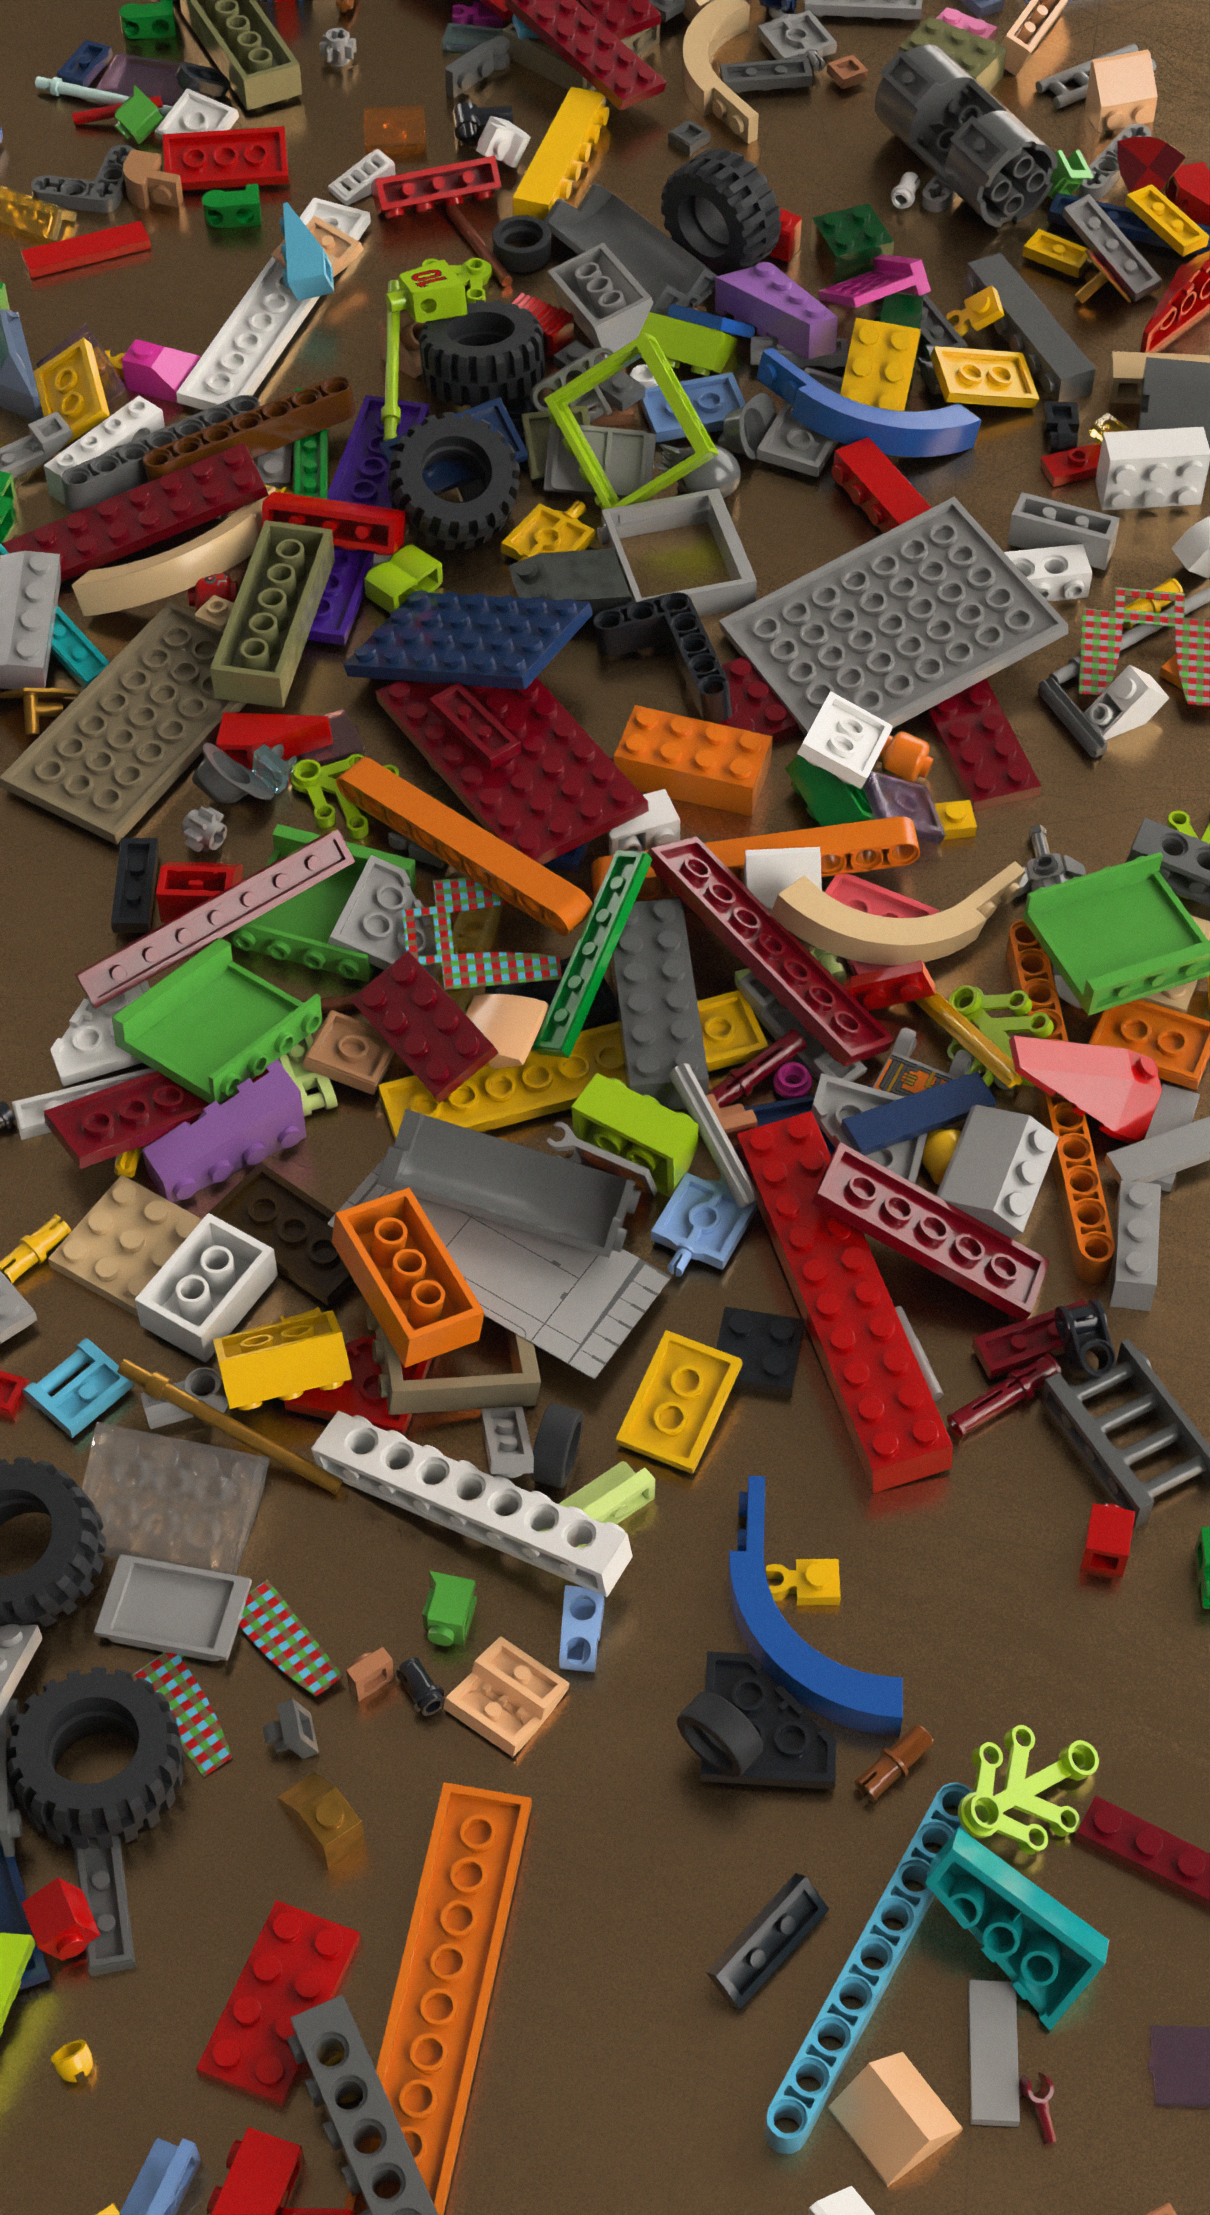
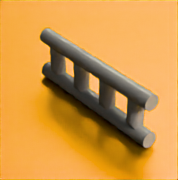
[1035,43,1156,109]

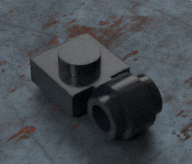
[1043,401,1080,453]

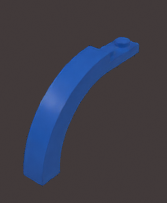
[756,348,981,457]
[728,1476,903,1737]

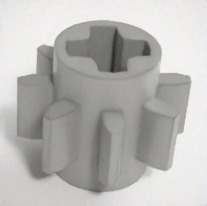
[319,28,357,66]
[181,806,227,853]

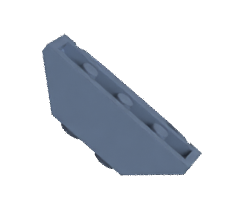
[0,309,43,421]

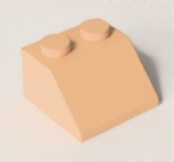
[1084,49,1158,133]

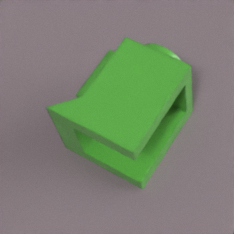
[114,84,164,144]
[1047,150,1094,198]
[422,1570,477,1646]

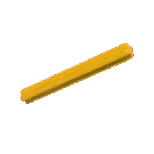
[914,990,1023,1088]

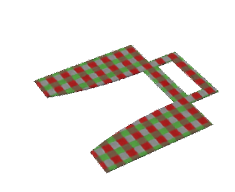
[1079,587,1210,707]

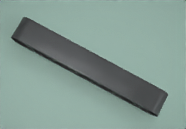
[62,395,260,513]

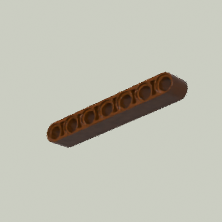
[143,376,356,482]

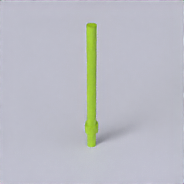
[381,280,401,442]

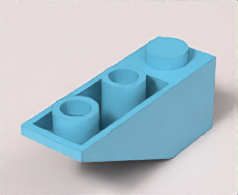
[280,202,334,301]

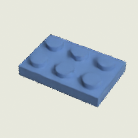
[639,372,746,443]

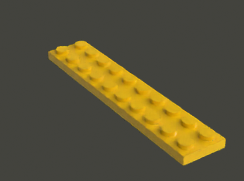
[378,990,769,1141]

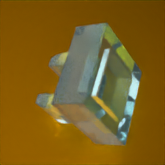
[252,744,297,794]

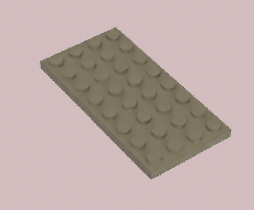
[0,601,247,844]

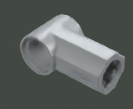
[141,1367,228,1429]

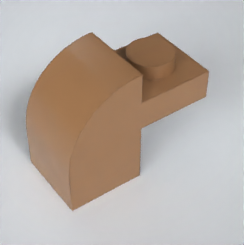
[123,149,184,210]

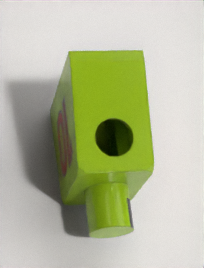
[385,260,468,323]

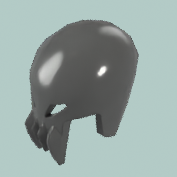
[654,444,741,499]

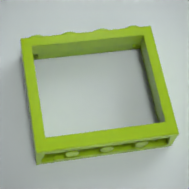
[544,333,719,510]

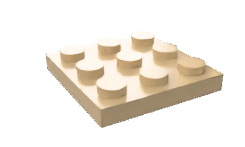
[48,1175,203,1318]

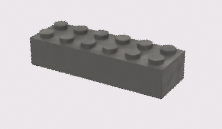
[610,898,709,1110]

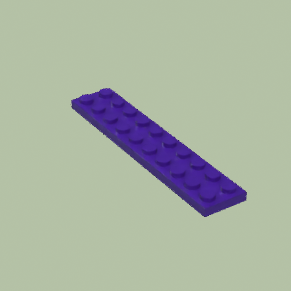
[307,395,430,646]

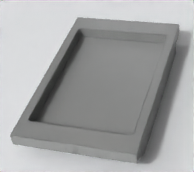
[544,424,656,501]
[94,1554,252,1661]

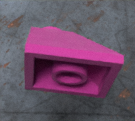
[121,339,202,405]

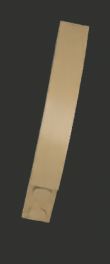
[682,0,759,144]
[72,486,276,616]
[770,861,1025,965]

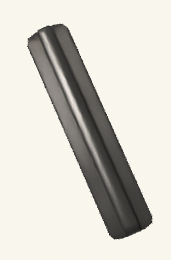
[1038,677,1108,758]

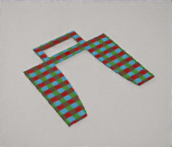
[402,877,562,990]
[132,1579,344,1778]

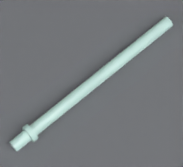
[35,76,173,117]

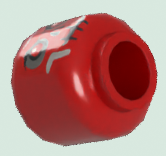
[188,572,238,611]

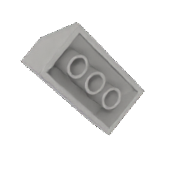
[547,243,653,358]

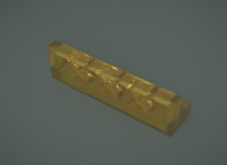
[0,185,77,241]

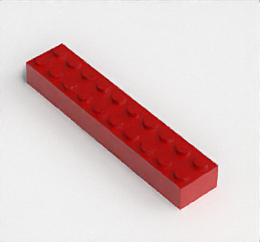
[737,1111,953,1493]

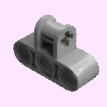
[529,347,615,423]

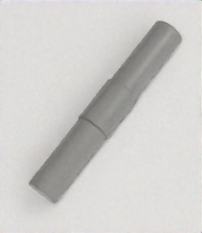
[895,1306,944,1402]

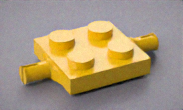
[501,500,595,562]

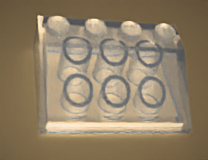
[82,1422,270,1575]

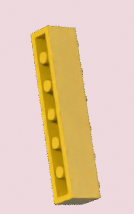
[513,87,609,221]

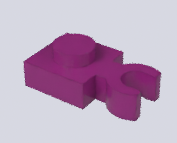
[452,2,503,31]

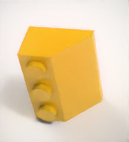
[213,1310,352,1410]

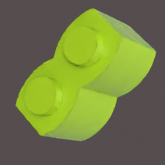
[364,544,443,613]

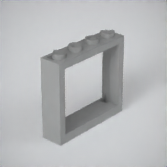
[597,488,757,617]

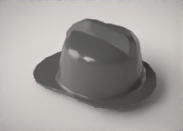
[718,393,777,460]
[192,743,275,803]

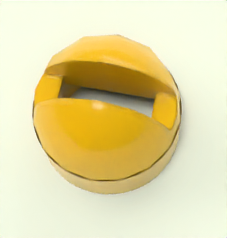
[51,2040,93,2083]

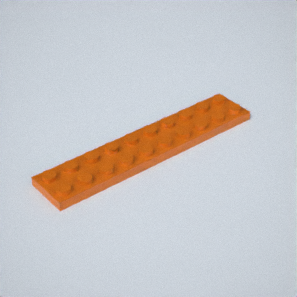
[344,1782,532,2215]

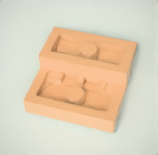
[271,216,364,277]
[466,994,550,1069]
[443,1636,570,1757]

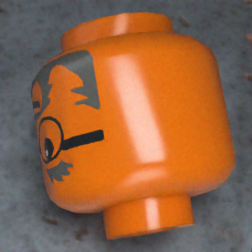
[878,731,934,785]

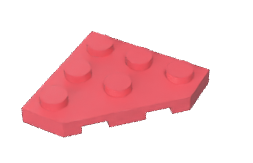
[825,874,939,976]

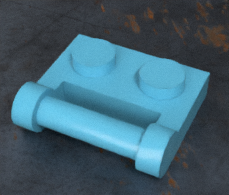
[22,1338,134,1438]

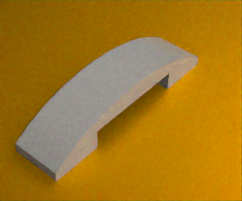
[0,411,73,479]
[738,972,867,1082]

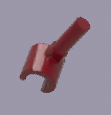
[1019,2072,1056,2144]

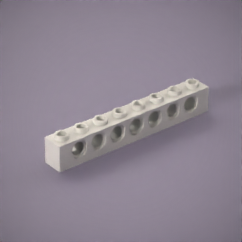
[311,1411,633,1597]

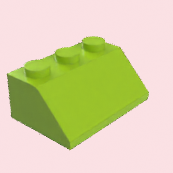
[637,312,738,377]
[571,1073,699,1198]

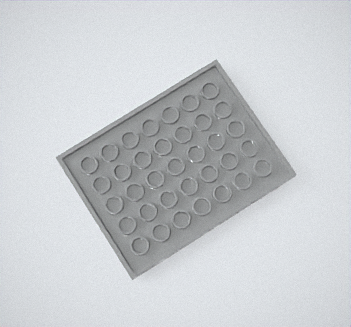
[719,497,1068,736]

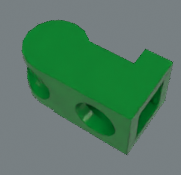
[119,0,176,39]
[202,183,261,228]

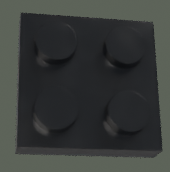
[716,1307,805,1397]

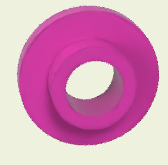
[773,1062,812,1099]

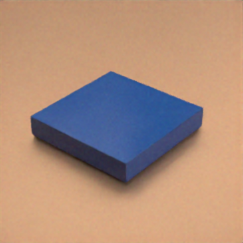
[667,304,756,338]

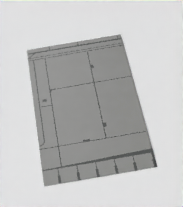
[328,1157,671,1378]

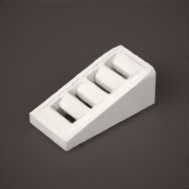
[328,149,396,206]

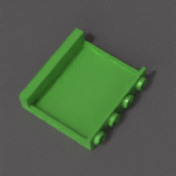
[228,824,417,982]
[1023,852,1210,1016]
[112,938,322,1104]

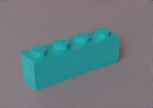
[925,1827,1109,2031]

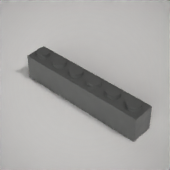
[963,253,1096,402]

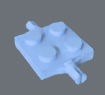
[651,1172,758,1276]

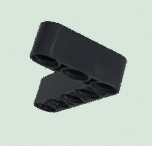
[593,592,732,723]

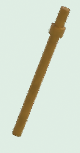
[117,1358,343,1495]

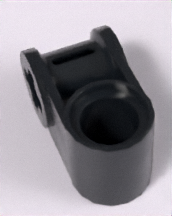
[1054,1298,1116,1382]

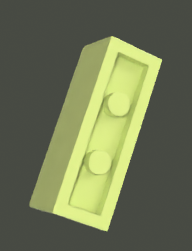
[539,1461,655,1548]

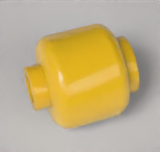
[921,1129,961,1186]

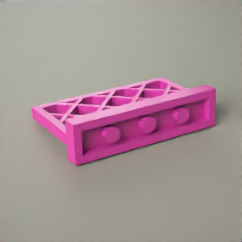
[817,254,931,307]

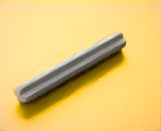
[670,1063,758,1208]

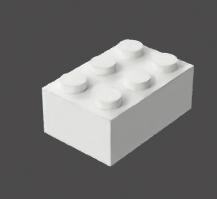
[1095,427,1210,510]
[135,1213,278,1363]

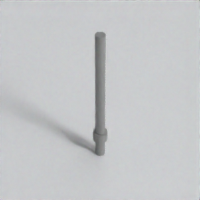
[1049,588,1210,685]

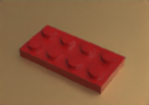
[163,126,289,191]
[196,1900,361,2109]

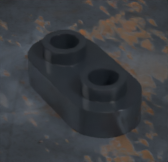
[175,62,231,98]

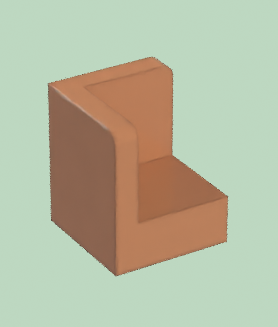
[706,1094,758,1150]

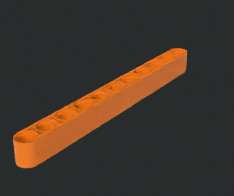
[1006,919,1115,1283]

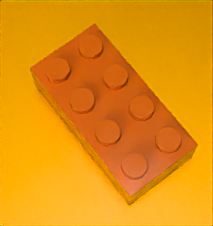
[614,705,773,817]
[332,1187,485,1368]

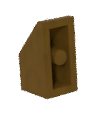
[277,1772,365,1868]

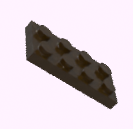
[207,1162,354,1306]

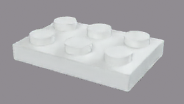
[797,691,893,789]

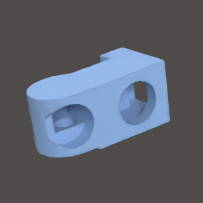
[559,1585,605,1672]

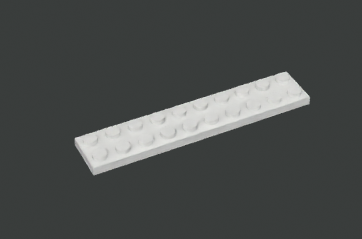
[176,198,371,410]

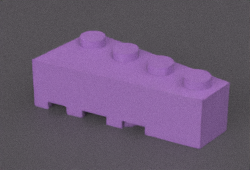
[715,262,838,360]
[142,1059,307,1203]

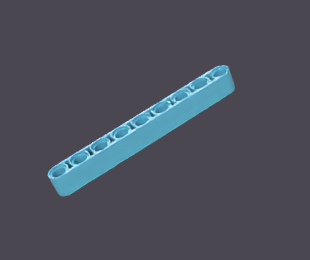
[764,1783,972,2154]

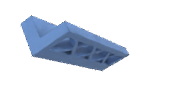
[119,2138,202,2215]

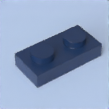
[57,40,113,87]

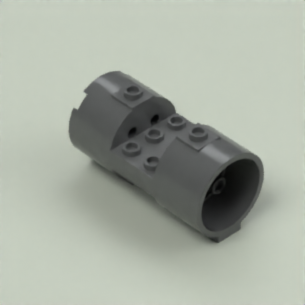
[875,45,1057,227]

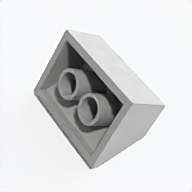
[936,1104,1059,1238]

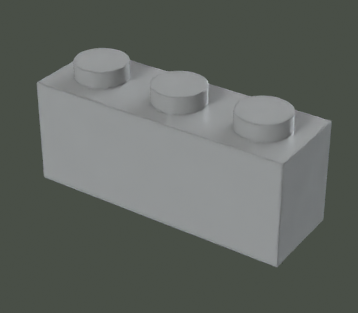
[1007,492,1120,570]
[1109,1180,1161,1311]

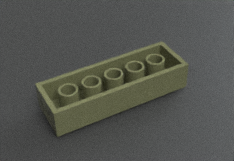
[180,0,302,110]
[210,520,335,708]

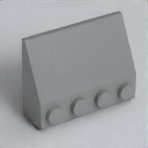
[0,551,61,690]

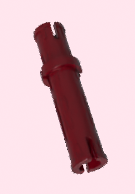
[708,1028,807,1109]
[947,1353,1061,1438]

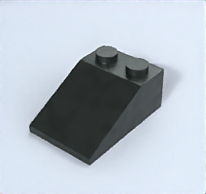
[508,549,633,618]

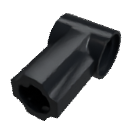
[453,102,513,143]

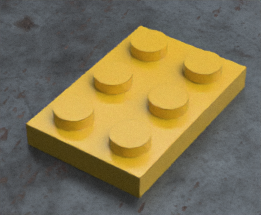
[840,318,921,411]
[33,337,110,449]
[930,346,1039,408]
[616,1330,743,1474]

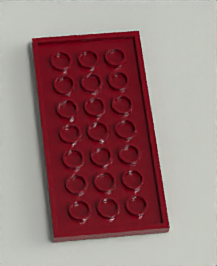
[376,677,649,865]

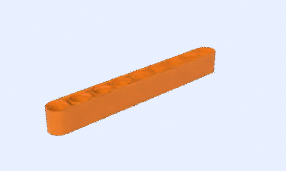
[336,756,593,936]
[590,817,920,902]

